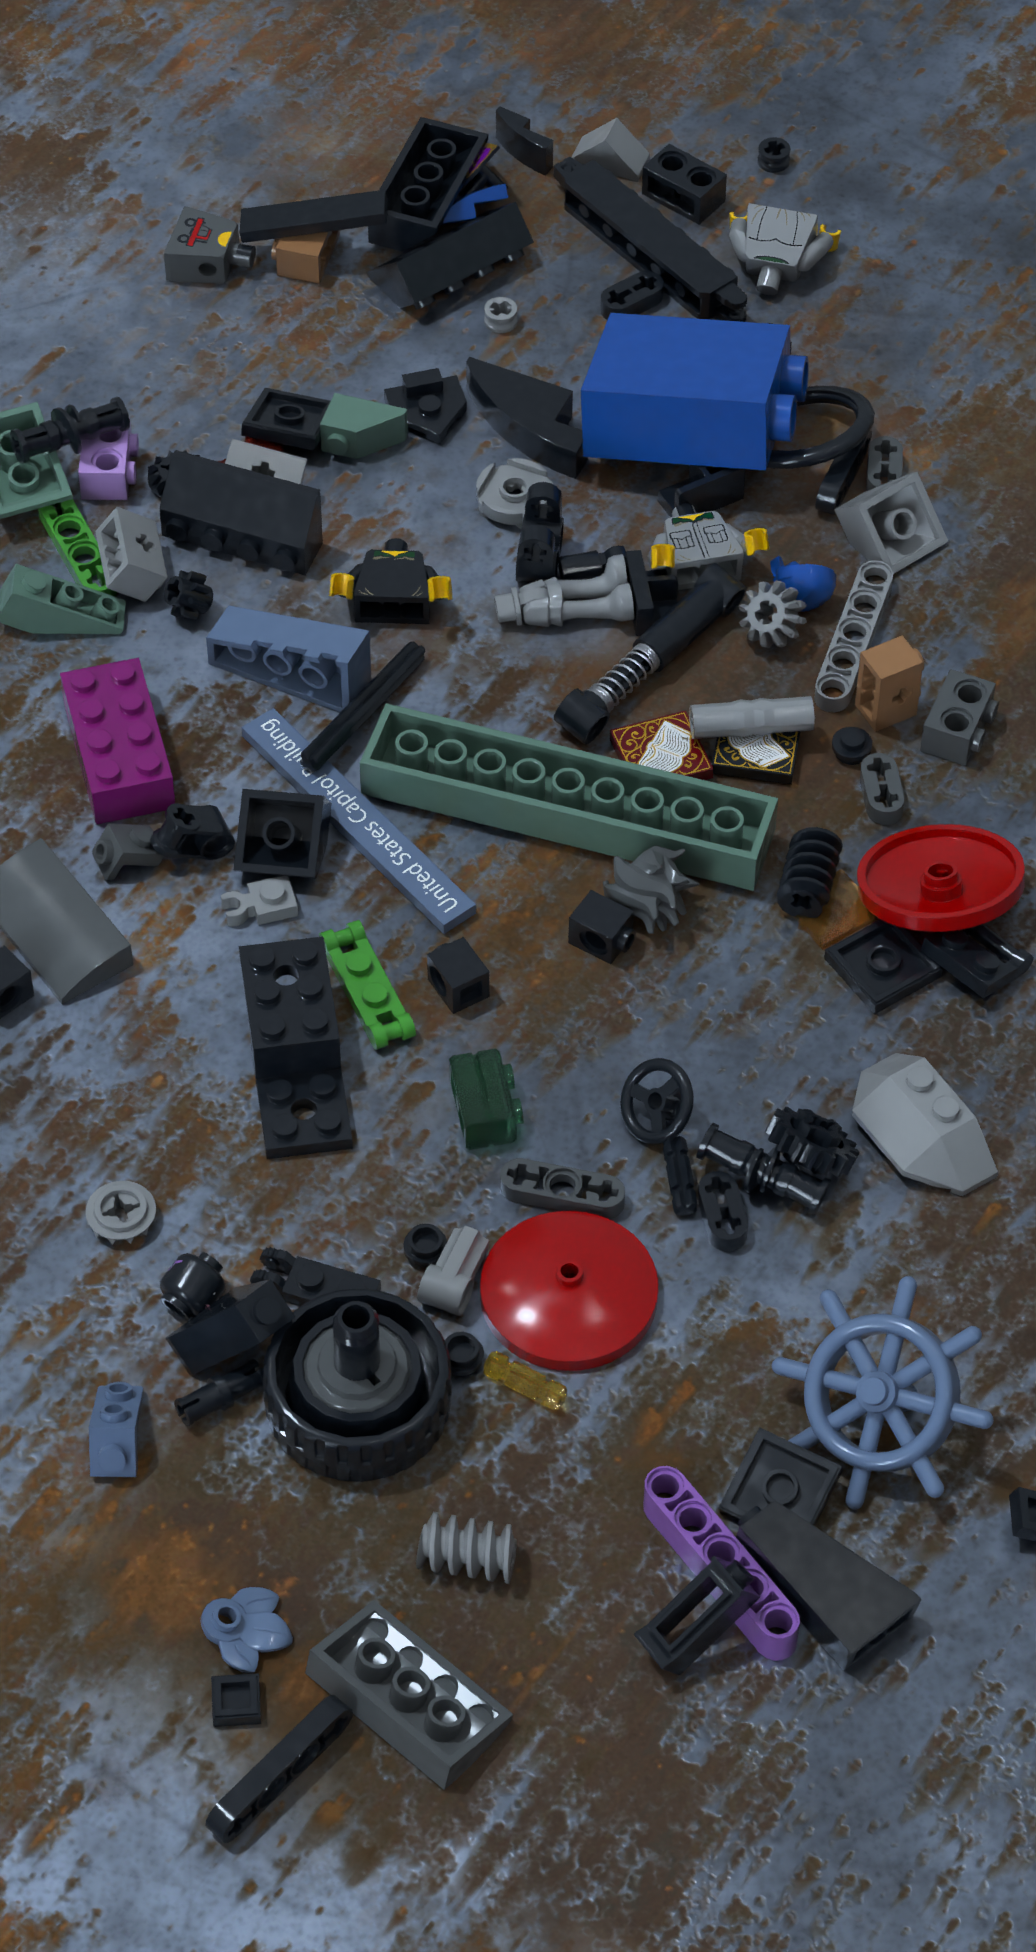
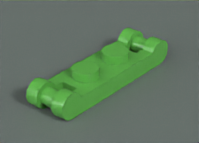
[319,920,416,1050]

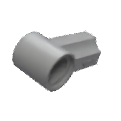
[417,1226,489,1316]

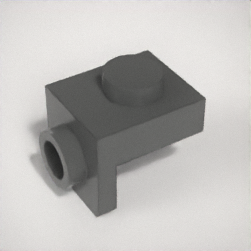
[92,823,164,880]

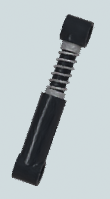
[554,563,747,745]

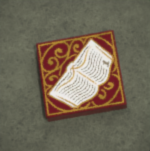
[609,710,713,780]

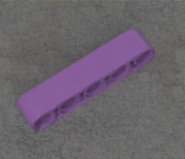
[643,1466,800,1661]

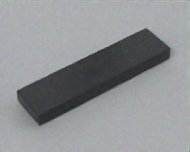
[239,190,388,243]

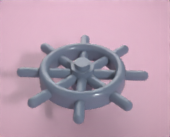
[772,1276,994,1510]

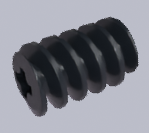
[776,827,843,919]

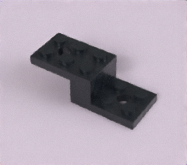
[239,936,353,1159]

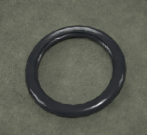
[767,386,875,469]

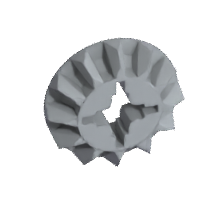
[85,1181,156,1245]

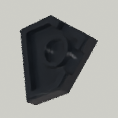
[384,368,467,444]

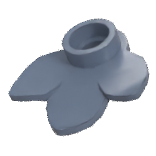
[200,1587,293,1674]

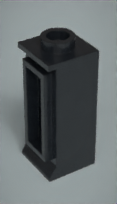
[634,1556,760,1675]

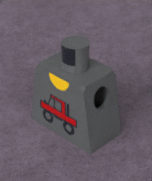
[164,206,256,284]

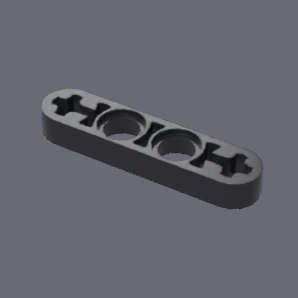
[205,1695,353,1843]

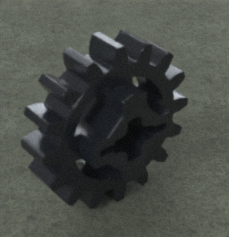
[765,1107,860,1177]

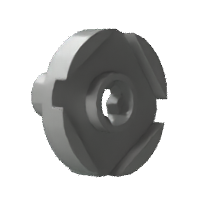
[476,458,553,529]

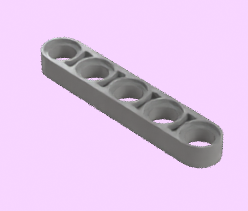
[814,560,894,713]

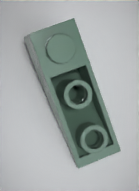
[0,564,126,634]

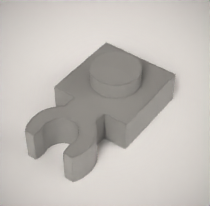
[221,876,299,927]

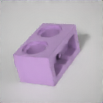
[78,418,139,500]

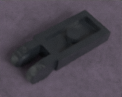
[250,1247,381,1306]

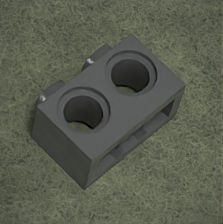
[920,669,999,766]

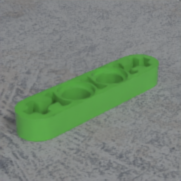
[38,499,117,596]

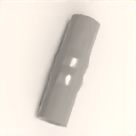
[689,696,815,739]

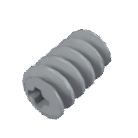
[416,1512,517,1584]

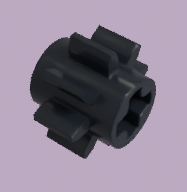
[164,570,213,620]

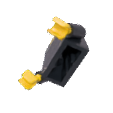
[329,538,453,624]

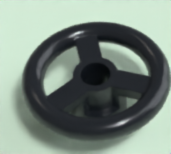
[620,1058,694,1144]

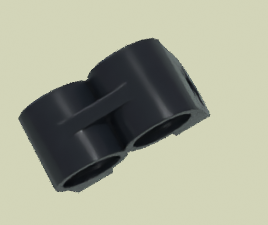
[516,482,564,583]

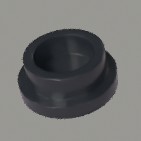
[832,727,872,765]
[403,1224,447,1267]
[445,1332,484,1376]

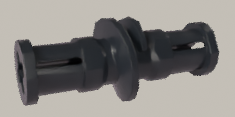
[10,397,130,464]
[696,1122,831,1215]

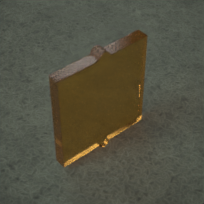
[793,869,880,950]

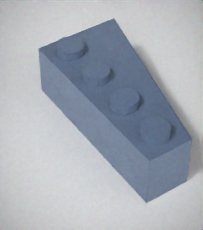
[206,605,371,713]

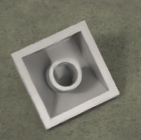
[834,472,949,574]

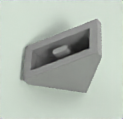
[572,118,650,182]

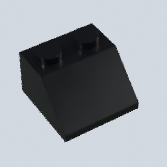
[233,789,332,879]

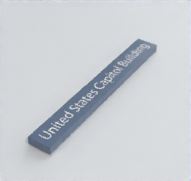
[241,708,476,934]

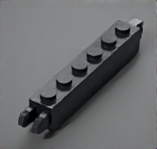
[553,157,747,322]

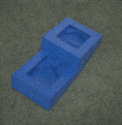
[441,184,508,225]

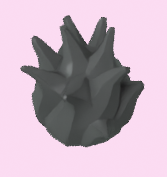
[603,845,699,934]

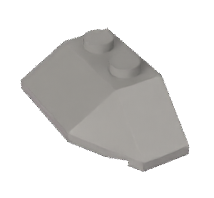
[852,1053,998,1196]

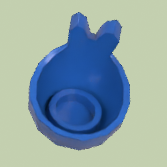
[770,556,837,612]

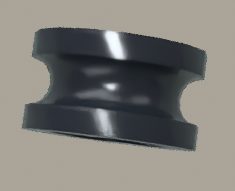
[757,137,791,173]

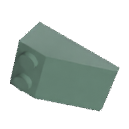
[0,402,73,519]

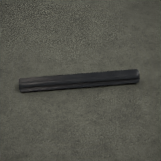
[300,641,425,772]

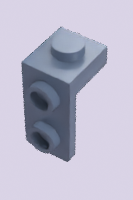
[89,1382,143,1477]

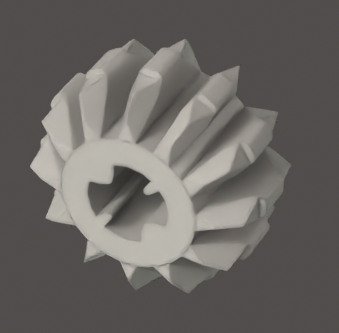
[738,580,807,648]

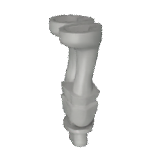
[494,554,634,627]

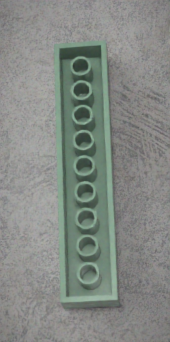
[360,703,778,891]

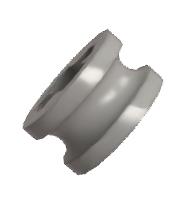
[484,297,517,333]

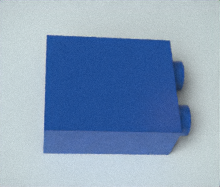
[581,313,809,471]

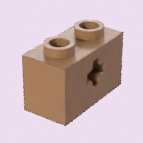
[271,200,340,284]
[855,635,924,732]

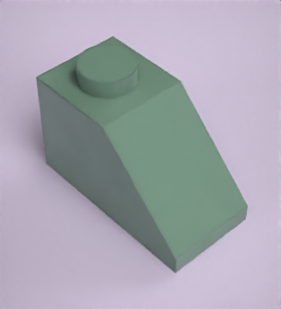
[320,393,408,459]

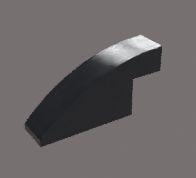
[466,357,588,479]

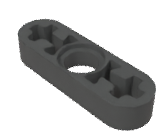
[500,1158,625,1219]

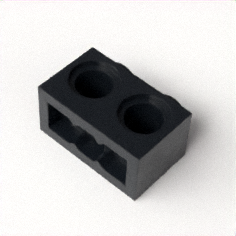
[642,144,727,225]

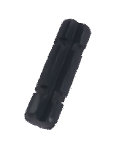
[663,1136,697,1216]

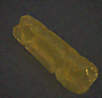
[483,1351,567,1410]

